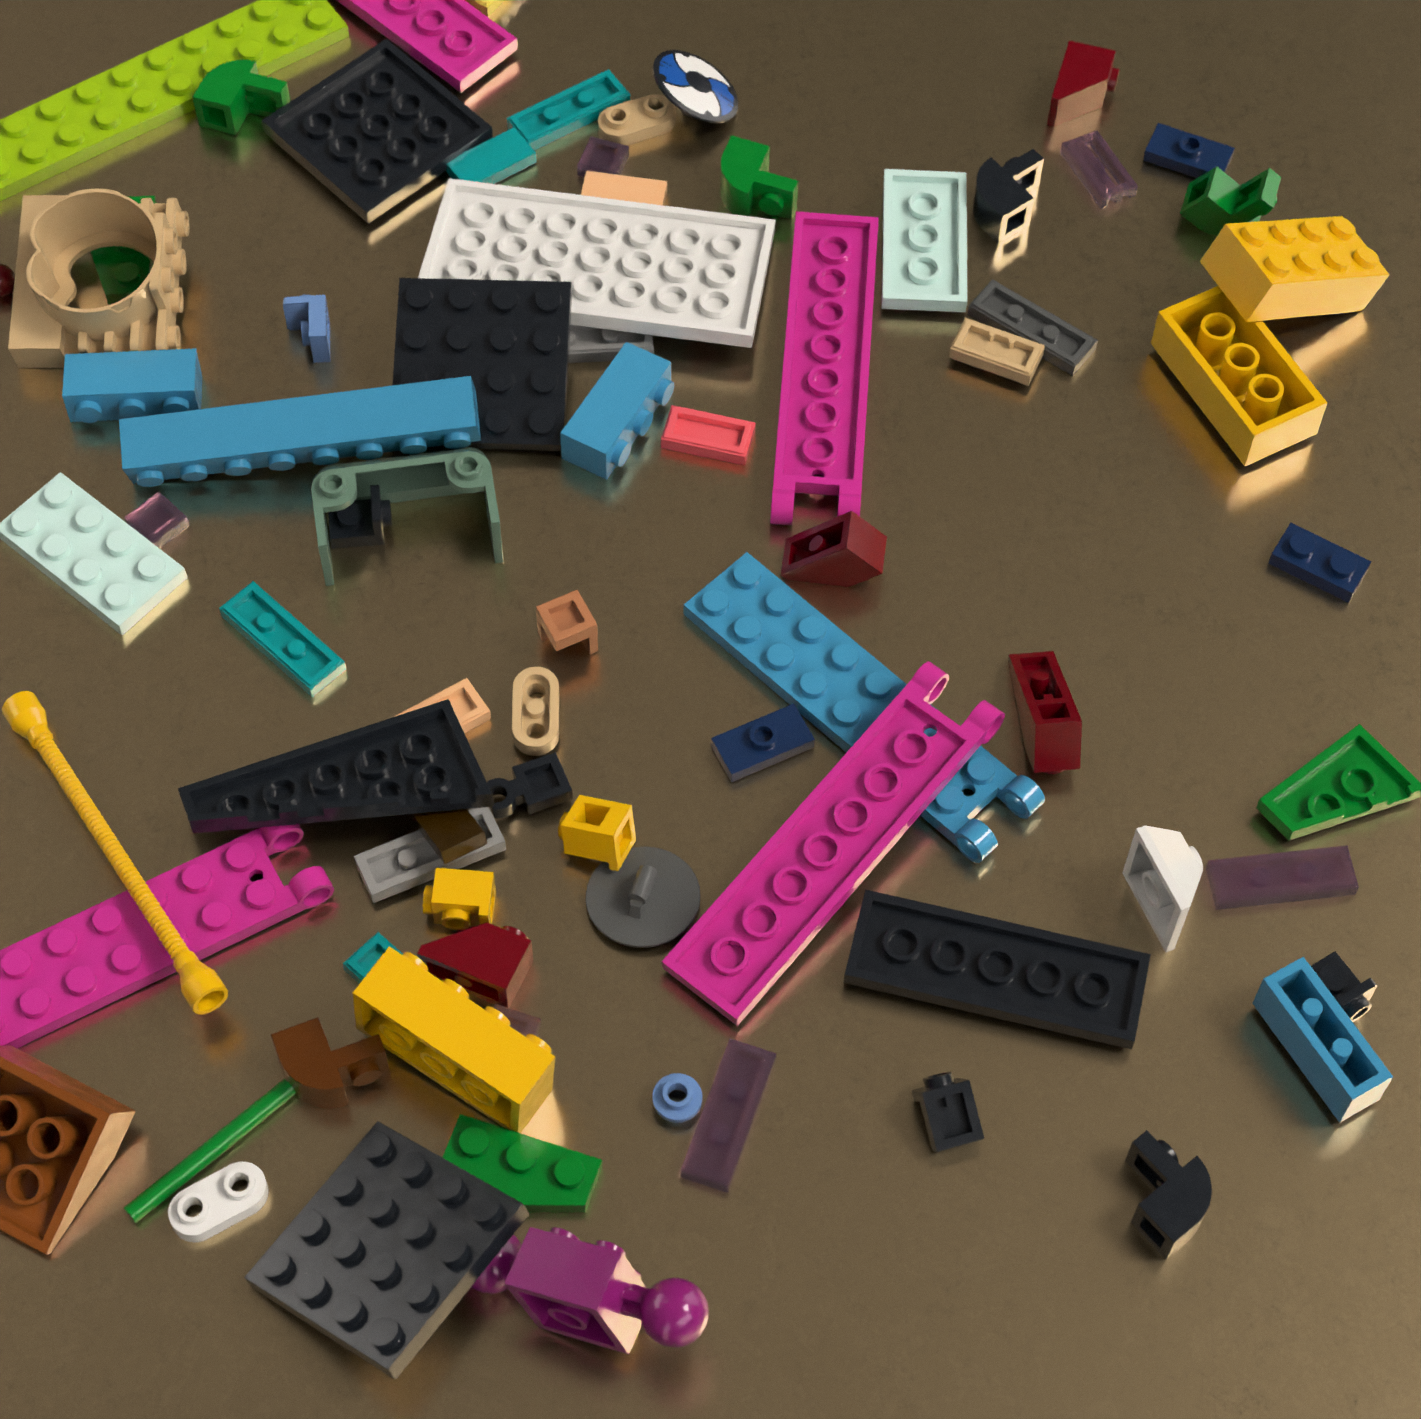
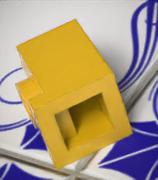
[558,795,636,871]
[423,868,496,930]

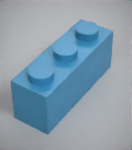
[560,342,675,480]
[62,348,202,423]
[1252,956,1393,1123]

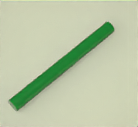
[123,1079,296,1224]

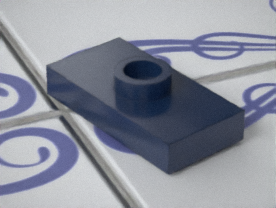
[1143,123,1235,178]
[711,703,815,783]

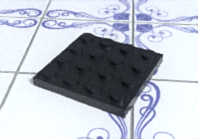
[262,38,493,224]
[392,278,572,451]
[244,1121,529,1380]

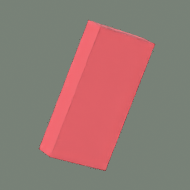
[661,405,756,466]

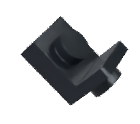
[328,485,392,549]
[1311,951,1378,1022]
[912,1072,985,1152]

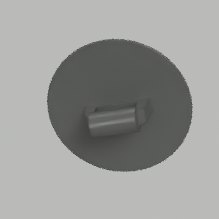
[586,847,700,948]

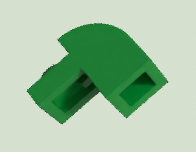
[192,60,290,135]
[720,135,798,220]
[1180,166,1281,236]

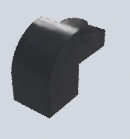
[972,149,1044,244]
[1125,1130,1212,1260]

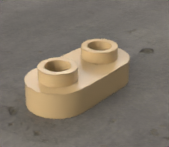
[598,94,676,147]
[512,667,560,756]

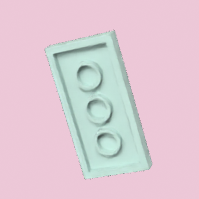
[881,169,967,312]
[0,472,187,635]

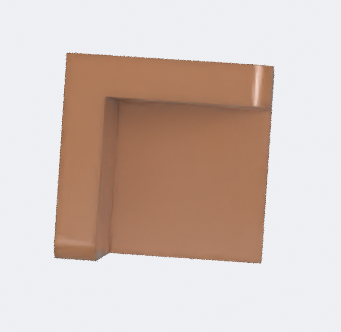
[536,590,598,655]

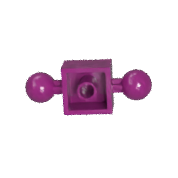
[471,1227,709,1354]

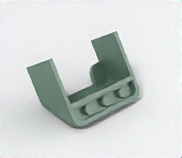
[311,447,504,586]

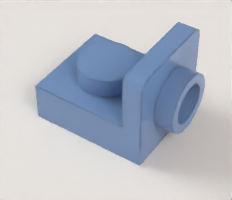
[283,295,331,363]

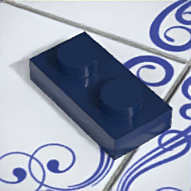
[1268,523,1371,603]

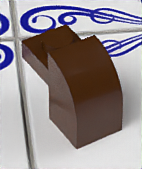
[271,1017,390,1109]

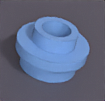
[652,1073,702,1123]

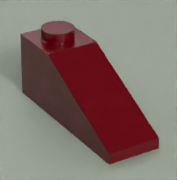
[1008,651,1082,774]

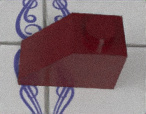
[1047,40,1120,127]
[780,511,887,587]
[417,922,533,1010]

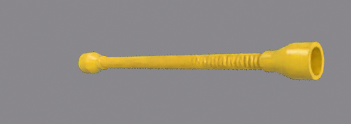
[2,691,228,1015]

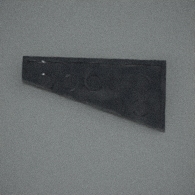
[178,699,494,834]

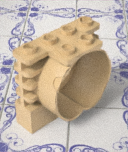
[8,188,189,368]

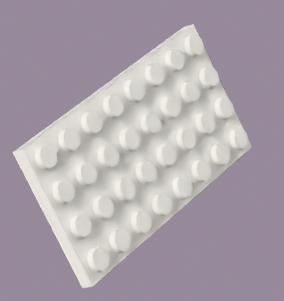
[418,178,775,348]

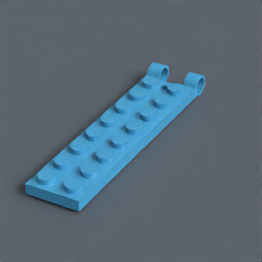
[683,552,1045,863]

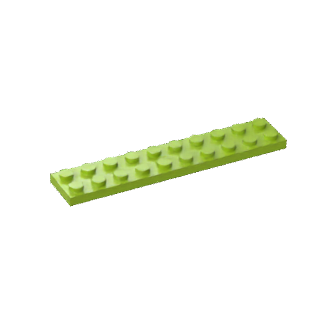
[0,0,349,202]

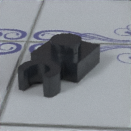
[487,752,573,819]

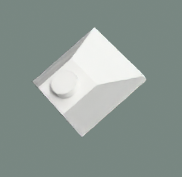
[1122,825,1203,952]

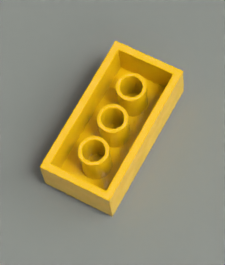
[1200,216,1390,322]
[1151,286,1327,466]
[353,946,555,1133]

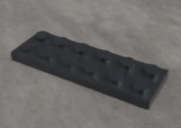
[843,889,1151,1049]

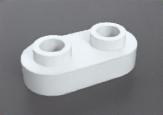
[168,1162,268,1242]

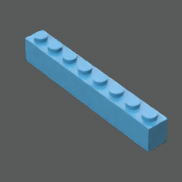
[119,376,481,487]

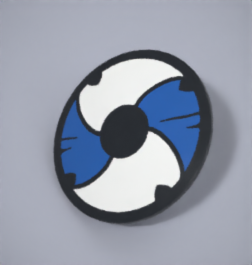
[652,50,739,123]

